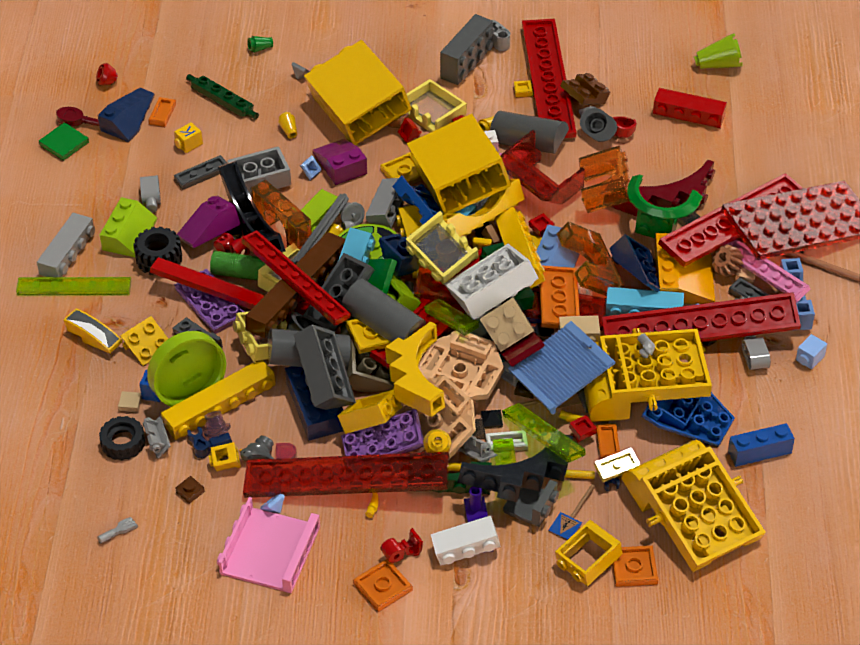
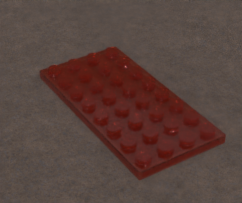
[721,181,860,260]

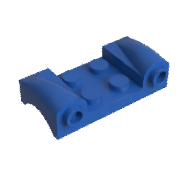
[392,176,442,234]

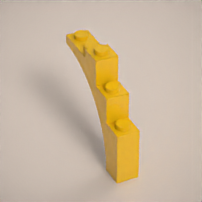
[385,322,445,417]

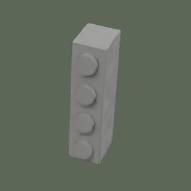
[37,212,95,281]

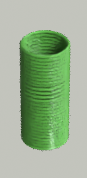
[210,251,265,281]

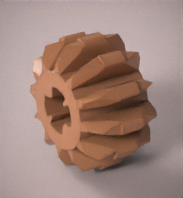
[711,244,744,277]

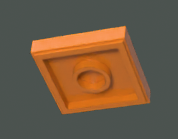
[612,545,658,587]
[353,559,413,612]

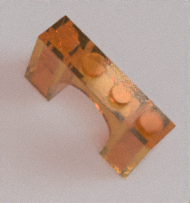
[579,145,630,213]
[251,179,312,249]
[557,221,624,296]

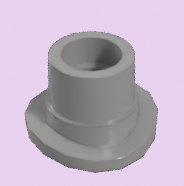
[340,202,365,225]

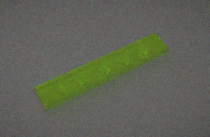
[16,277,132,296]
[502,403,586,463]

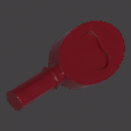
[56,106,99,126]

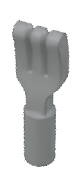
[97,517,138,544]

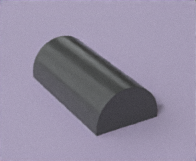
[490,111,569,154]
[302,253,375,332]
[341,278,426,342]
[267,328,351,371]

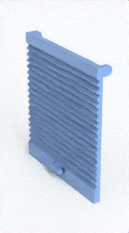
[508,321,616,414]

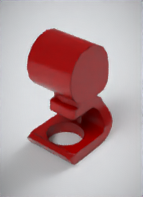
[213,233,250,255]
[380,528,423,563]

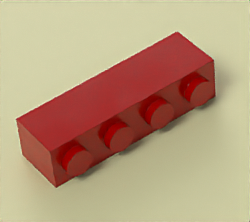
[653,88,727,129]

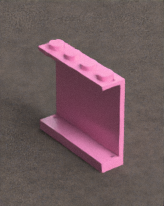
[217,497,320,593]

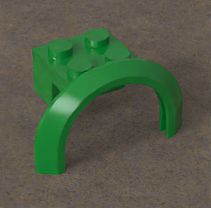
[627,174,703,238]

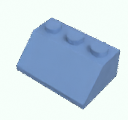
[536,225,582,268]

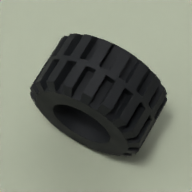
[133,227,182,276]

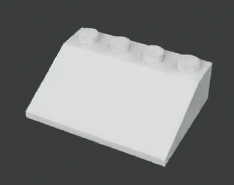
[444,244,539,320]

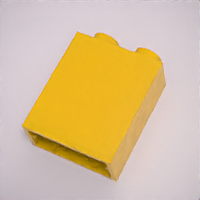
[304,39,412,145]
[407,113,511,215]

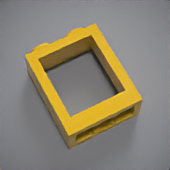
[338,389,402,434]
[555,520,623,586]

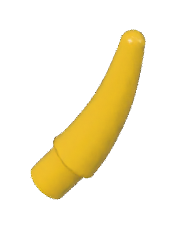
[559,410,589,422]
[365,488,379,518]

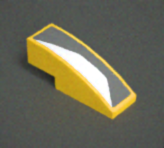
[63,308,123,353]

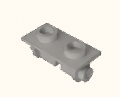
[143,416,171,459]
[458,435,497,462]

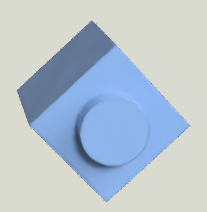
[796,334,827,370]

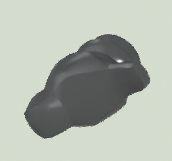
[239,435,276,465]

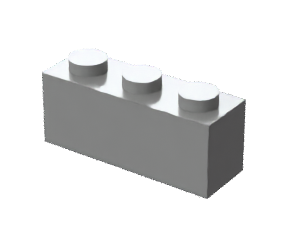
[365,178,404,228]

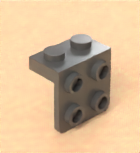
[503,479,559,527]

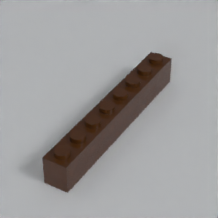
[245,232,346,339]

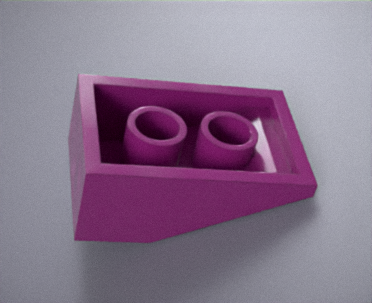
[312,139,367,185]
[176,196,240,248]

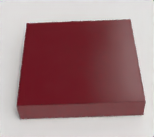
[499,332,545,367]

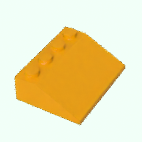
[654,233,715,304]

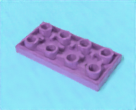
[175,269,244,334]
[341,409,424,473]

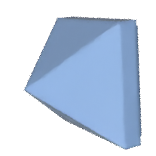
[300,155,322,180]
[260,494,285,513]

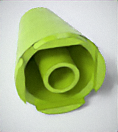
[694,33,743,69]

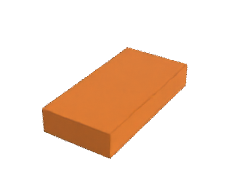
[148,97,176,127]
[596,424,620,460]

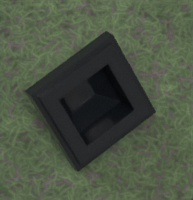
[481,409,503,428]

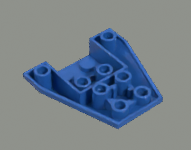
[641,392,735,447]

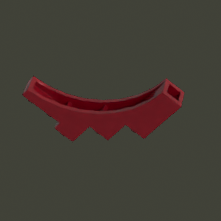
[604,160,715,217]

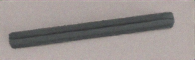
[292,193,349,264]

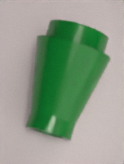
[247,36,273,53]

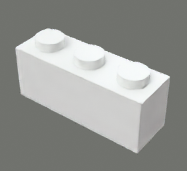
[431,516,501,566]

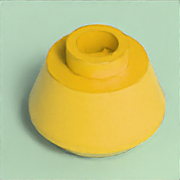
[423,429,451,457]

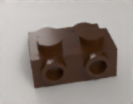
[560,73,611,105]

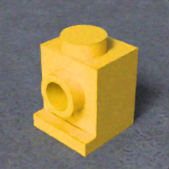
[209,442,241,471]

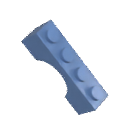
[780,258,815,331]

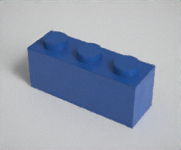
[728,423,795,467]

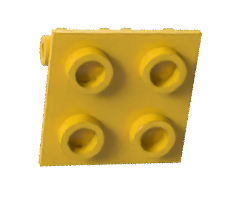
[120,316,168,366]

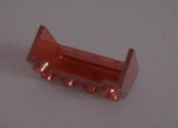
[500,130,585,204]

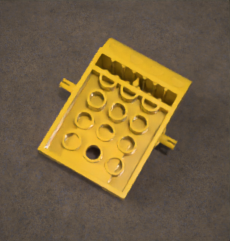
[584,328,712,422]
[621,440,766,572]

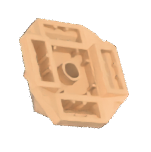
[418,329,504,403]
[393,375,476,461]

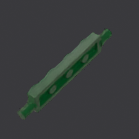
[186,74,259,120]

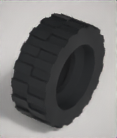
[99,416,145,460]

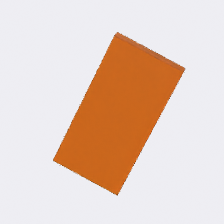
[539,265,580,329]

